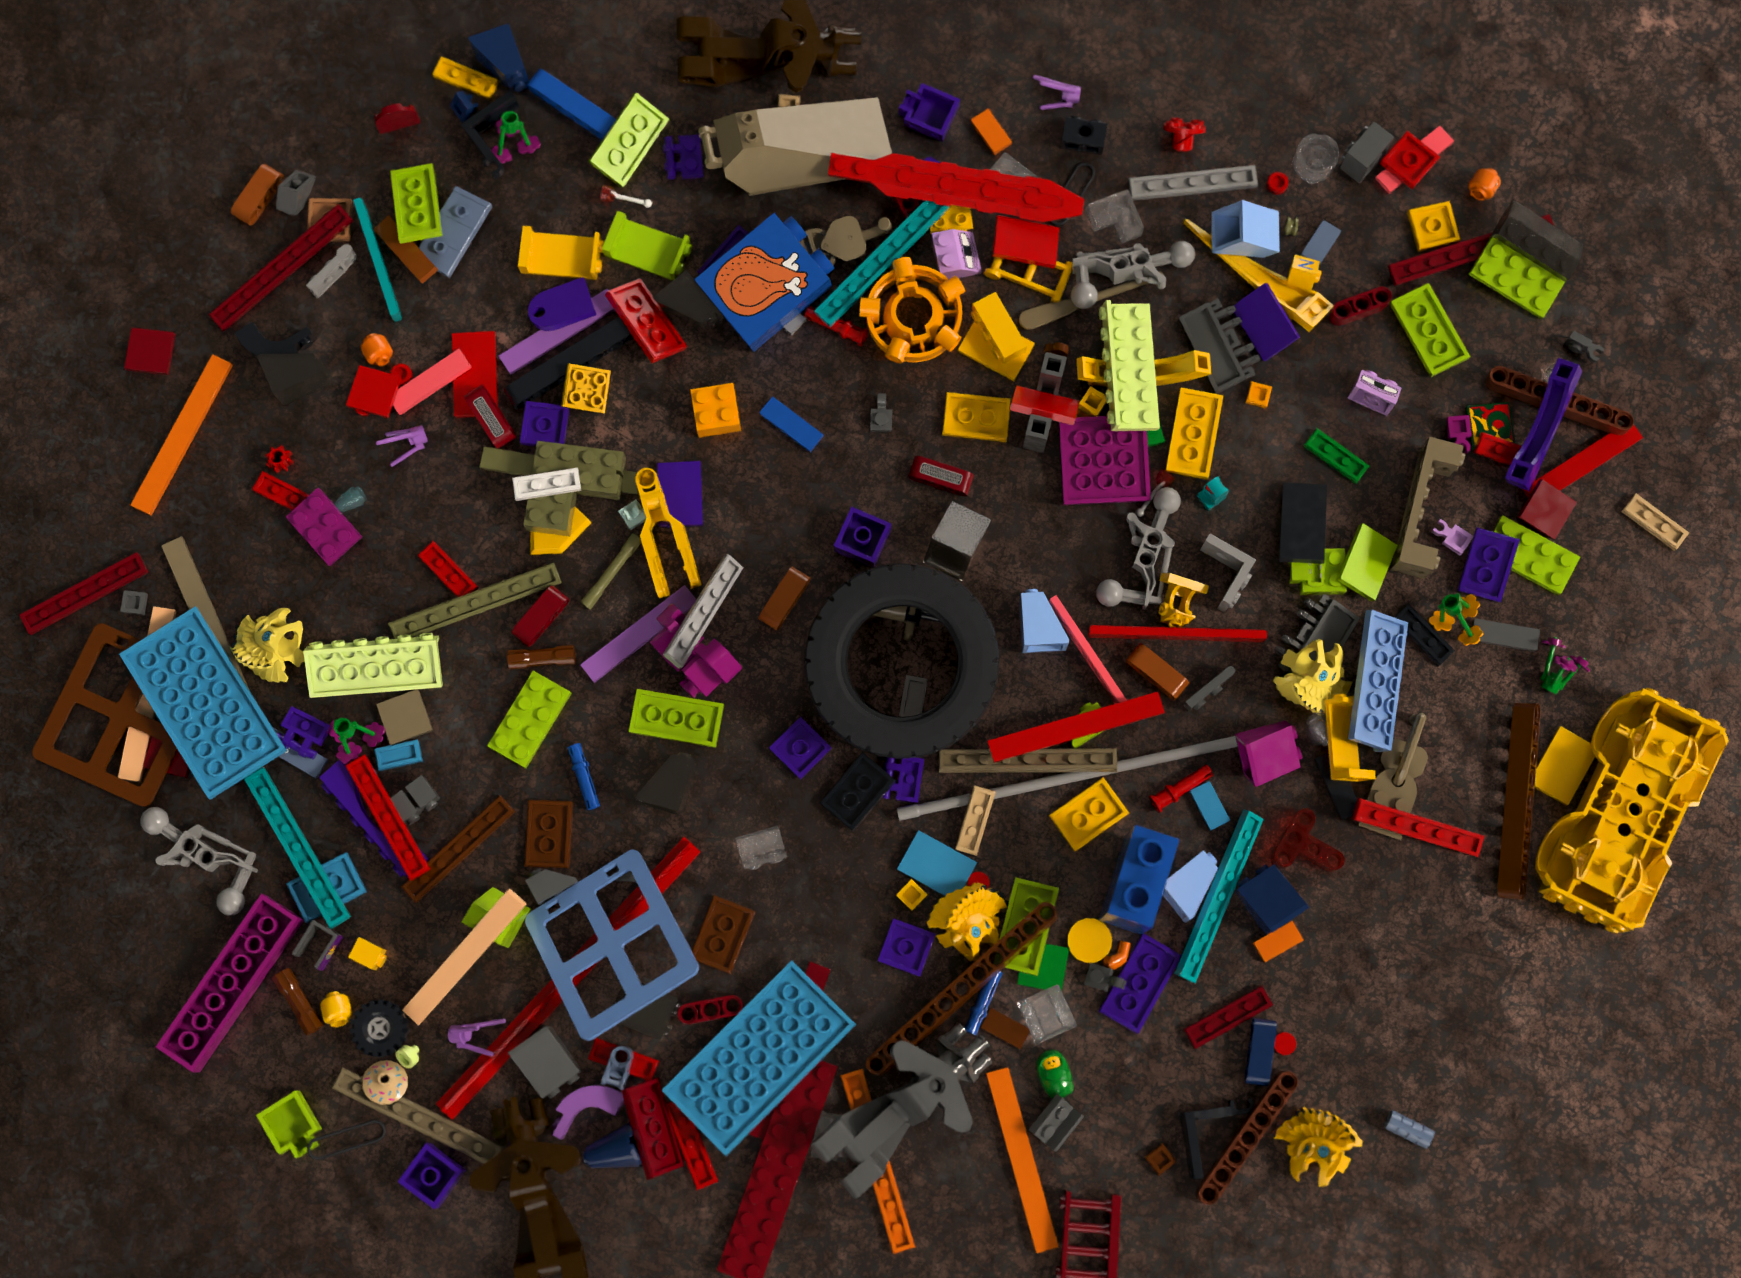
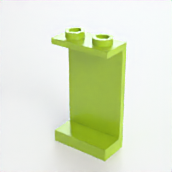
[602,211,692,281]

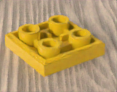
[561,364,611,414]

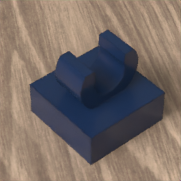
[450,91,479,122]

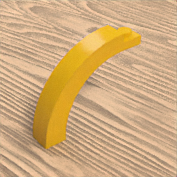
[1077,350,1211,387]

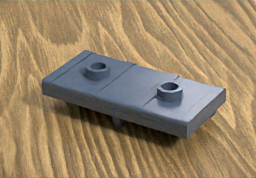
[419,186,493,278]

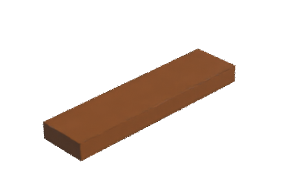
[373,215,438,284]

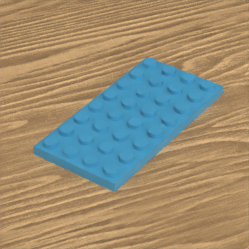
[119,606,287,800]
[662,960,856,1156]

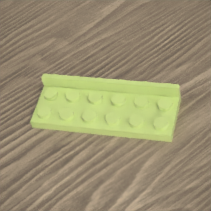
[1099,300,1160,431]
[303,633,443,698]

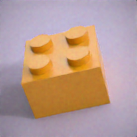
[690,383,741,438]

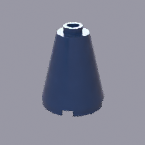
[583,1122,642,1169]

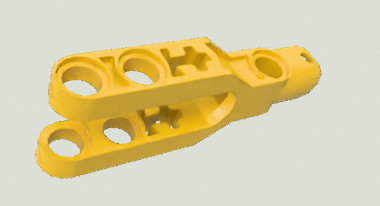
[635,468,701,599]

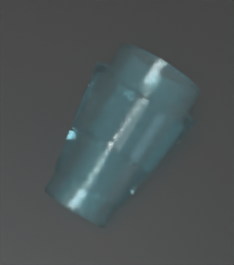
[333,486,367,513]

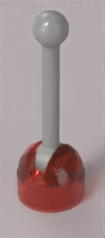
[1136,469,1175,517]

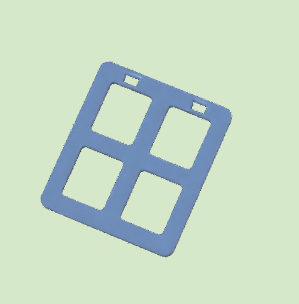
[525,850,699,1041]

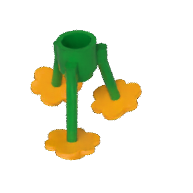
[1429,593,1484,646]

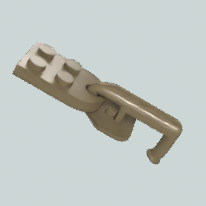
[799,216,892,265]
[1357,713,1428,840]

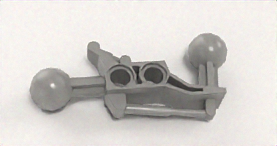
[1070,241,1195,309]
[1096,487,1181,610]
[140,807,258,916]

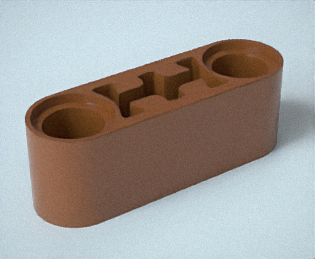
[231,164,284,225]
[758,566,811,631]
[1126,643,1189,700]

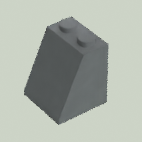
[508,1026,582,1099]

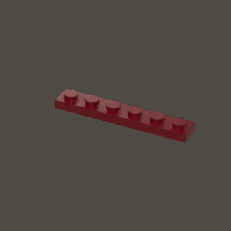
[19,552,149,635]

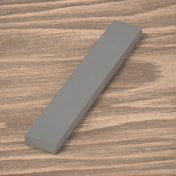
[1128,165,1258,201]
[663,554,744,669]

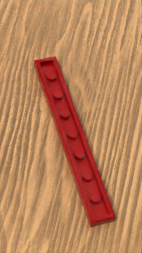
[1088,625,1267,642]
[987,692,1165,763]

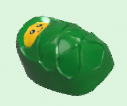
[1036,1049,1074,1099]

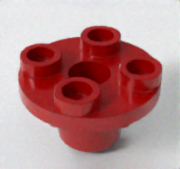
[1163,117,1206,152]

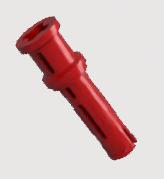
[804,305,869,346]
[1149,764,1214,813]

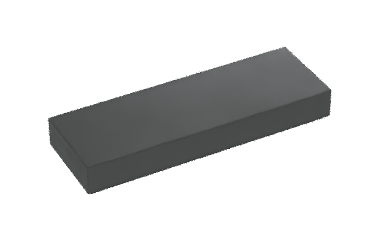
[1472,618,1540,652]

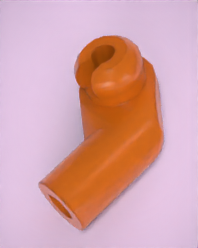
[1103,941,1131,970]

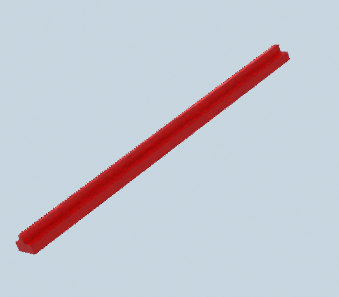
[436,837,701,1120]

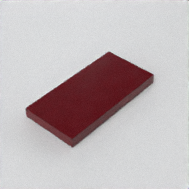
[621,1078,684,1180]

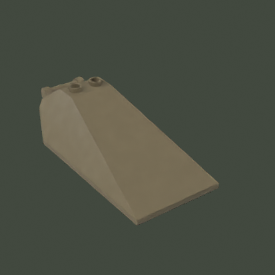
[698,98,892,196]

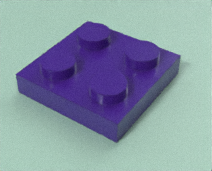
[520,401,570,446]
[769,717,832,780]
[878,918,935,977]

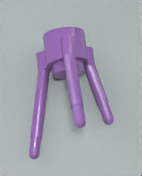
[1033,75,1081,110]
[376,426,428,467]
[448,1019,506,1056]

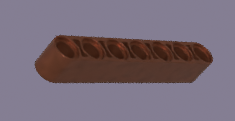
[1485,366,1634,435]
[1196,1071,1298,1205]

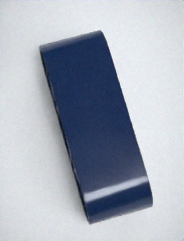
[1245,1017,1277,1087]

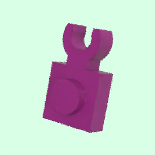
[1446,415,1472,453]

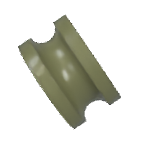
[1284,217,1299,237]

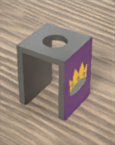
[292,920,344,971]

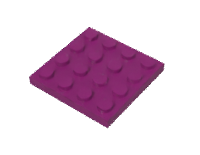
[1059,416,1151,505]

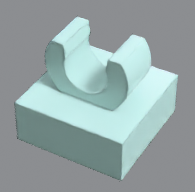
[618,499,646,530]

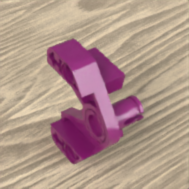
[649,603,742,698]

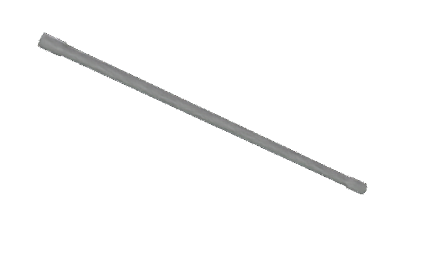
[897,736,1237,821]

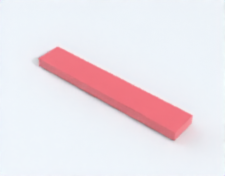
[1049,595,1127,704]

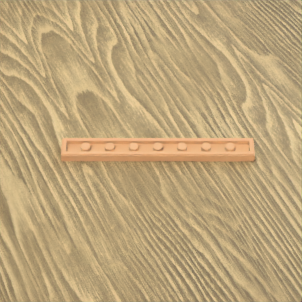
[118,606,177,782]
[403,889,526,1026]

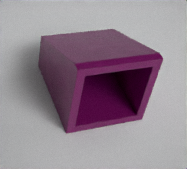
[1235,720,1302,787]

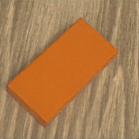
[971,109,1012,155]
[1253,921,1304,963]

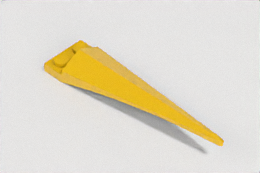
[1183,219,1334,332]

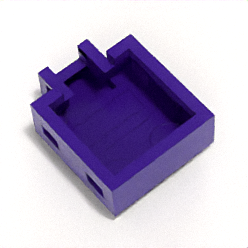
[899,83,960,142]

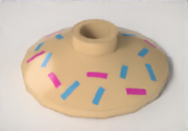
[362,1060,408,1105]

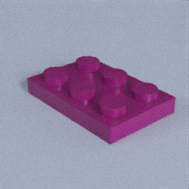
[286,488,362,566]

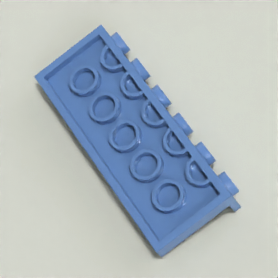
[1348,610,1408,752]

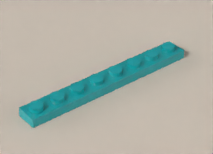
[815,201,950,327]
[244,767,351,929]
[1174,809,1264,983]

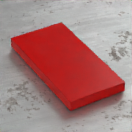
[605,278,687,363]
[452,331,498,418]

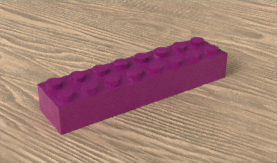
[156,894,304,1072]

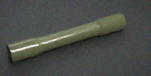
[580,533,642,610]

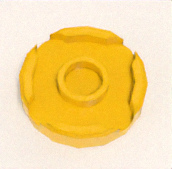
[1067,918,1112,963]

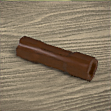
[507,645,576,670]
[272,968,324,1036]

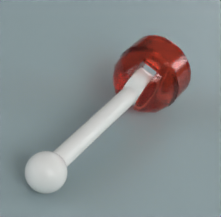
[600,184,652,207]

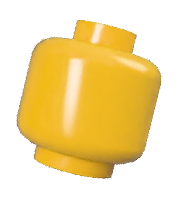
[320,991,353,1027]

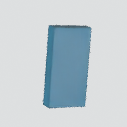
[374,739,423,771]
[1189,781,1230,831]

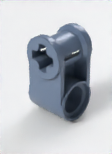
[601,1045,634,1091]

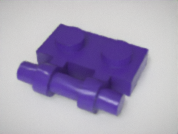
[663,134,704,179]
[277,706,332,760]
[882,757,924,804]

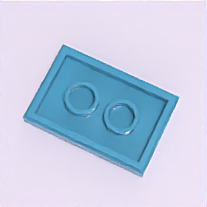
[897,830,977,896]
[286,852,367,923]

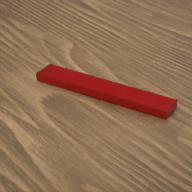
[1522,424,1643,498]
[345,754,431,881]
[1352,798,1485,857]

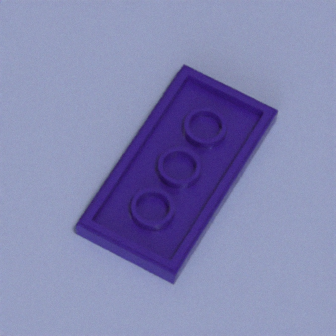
[1099,933,1182,1034]

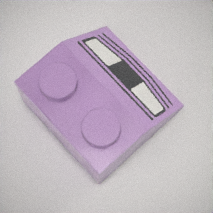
[931,229,982,279]
[1348,370,1401,416]

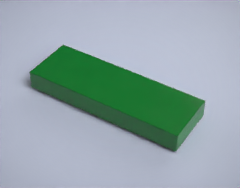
[1303,428,1370,484]

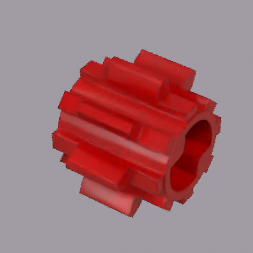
[265,445,294,473]

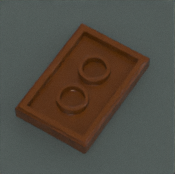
[524,800,573,869]
[692,895,756,974]

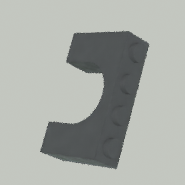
[1023,352,1067,453]

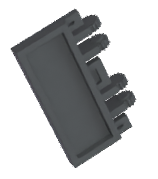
[1179,299,1260,394]
[1274,594,1360,674]

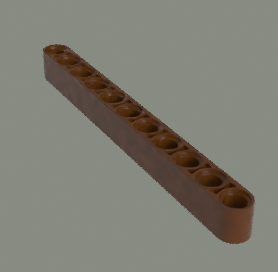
[866,902,1058,1076]

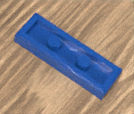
[759,396,824,453]

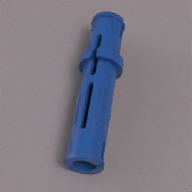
[567,743,600,811]
[964,972,1003,1036]

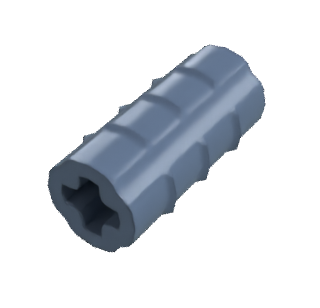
[1384,1110,1435,1149]

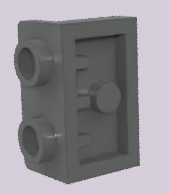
[1029,1094,1084,1152]

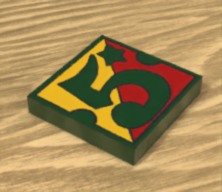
[1465,402,1516,449]

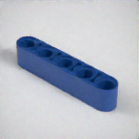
[526,69,616,140]

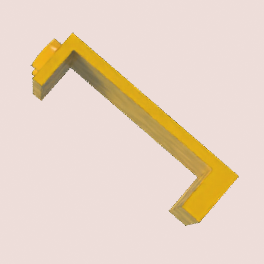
[518,226,604,280]
[1325,694,1376,782]

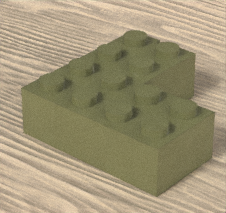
[524,441,626,537]

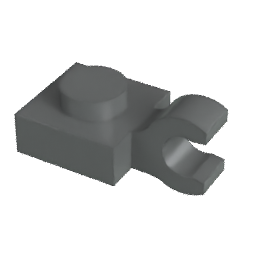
[1564,330,1604,363]
[870,393,892,432]
[1084,963,1126,992]

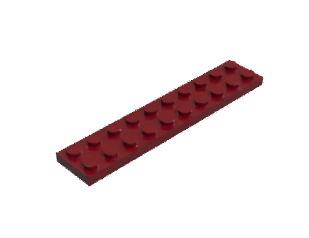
[717,1060,838,1278]

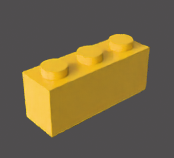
[971,292,1027,365]

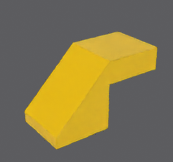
[1076,386,1106,417]

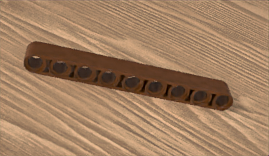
[1497,703,1541,900]

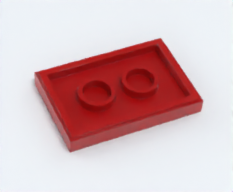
[992,215,1059,269]
[1010,386,1080,425]

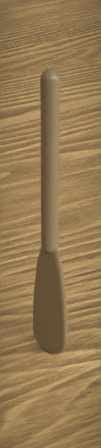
[1019,271,1164,330]

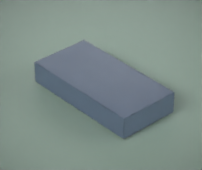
[1300,220,1341,266]

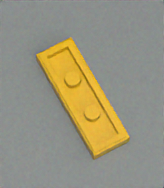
[432,56,499,100]

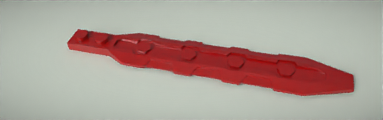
[828,153,1084,222]

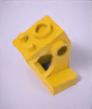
[1159,573,1209,628]

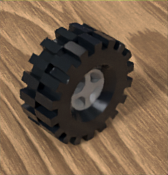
[350,1000,411,1057]

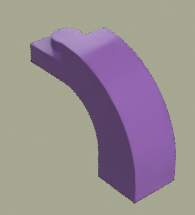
[552,1086,624,1139]

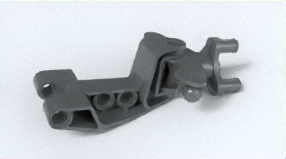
[810,1022,992,1199]

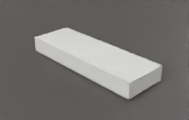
[512,468,581,501]

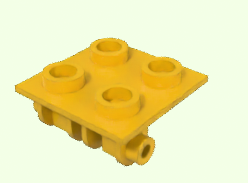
[930,205,973,236]

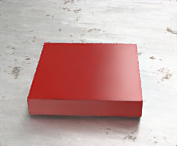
[1379,130,1440,190]
[346,365,402,418]

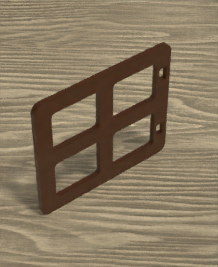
[32,623,178,807]

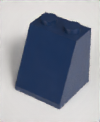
[468,24,529,92]
[1235,864,1309,936]

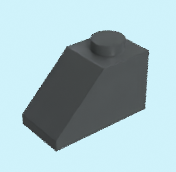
[276,170,316,215]
[525,869,579,905]

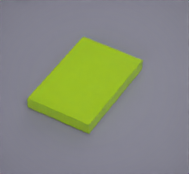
[1337,523,1398,602]

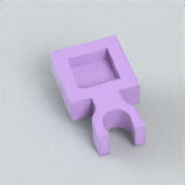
[1431,519,1473,556]

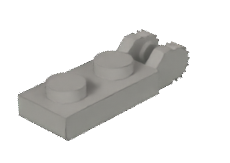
[306,244,357,298]

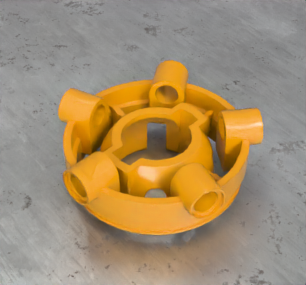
[860,257,965,364]

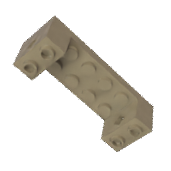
[1390,437,1465,579]

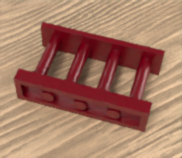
[1056,1191,1122,1278]

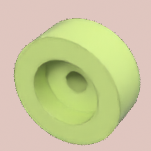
[395,1045,420,1069]

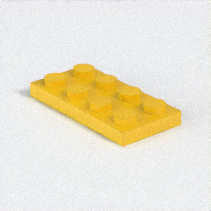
[1165,388,1223,480]

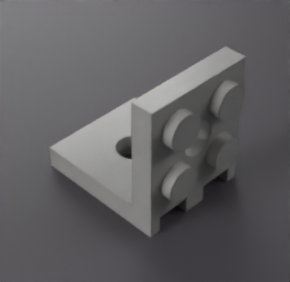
[1200,534,1256,613]

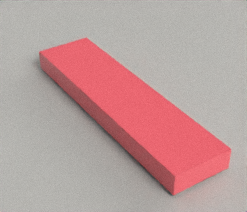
[1375,126,1454,194]
[393,349,472,415]

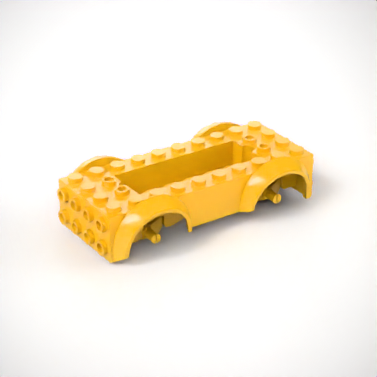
[1535,688,1729,934]

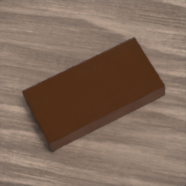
[980,1008,1031,1049]

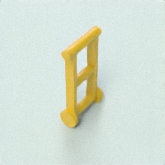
[984,257,1072,302]

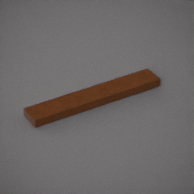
[401,795,516,903]

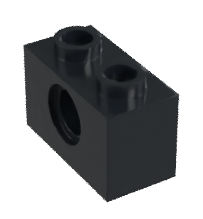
[1060,116,1108,155]

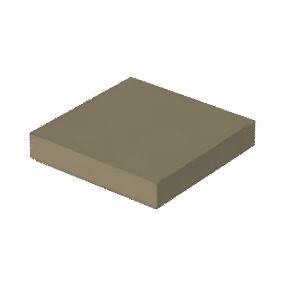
[376,689,433,745]

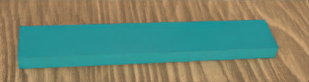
[353,198,402,322]

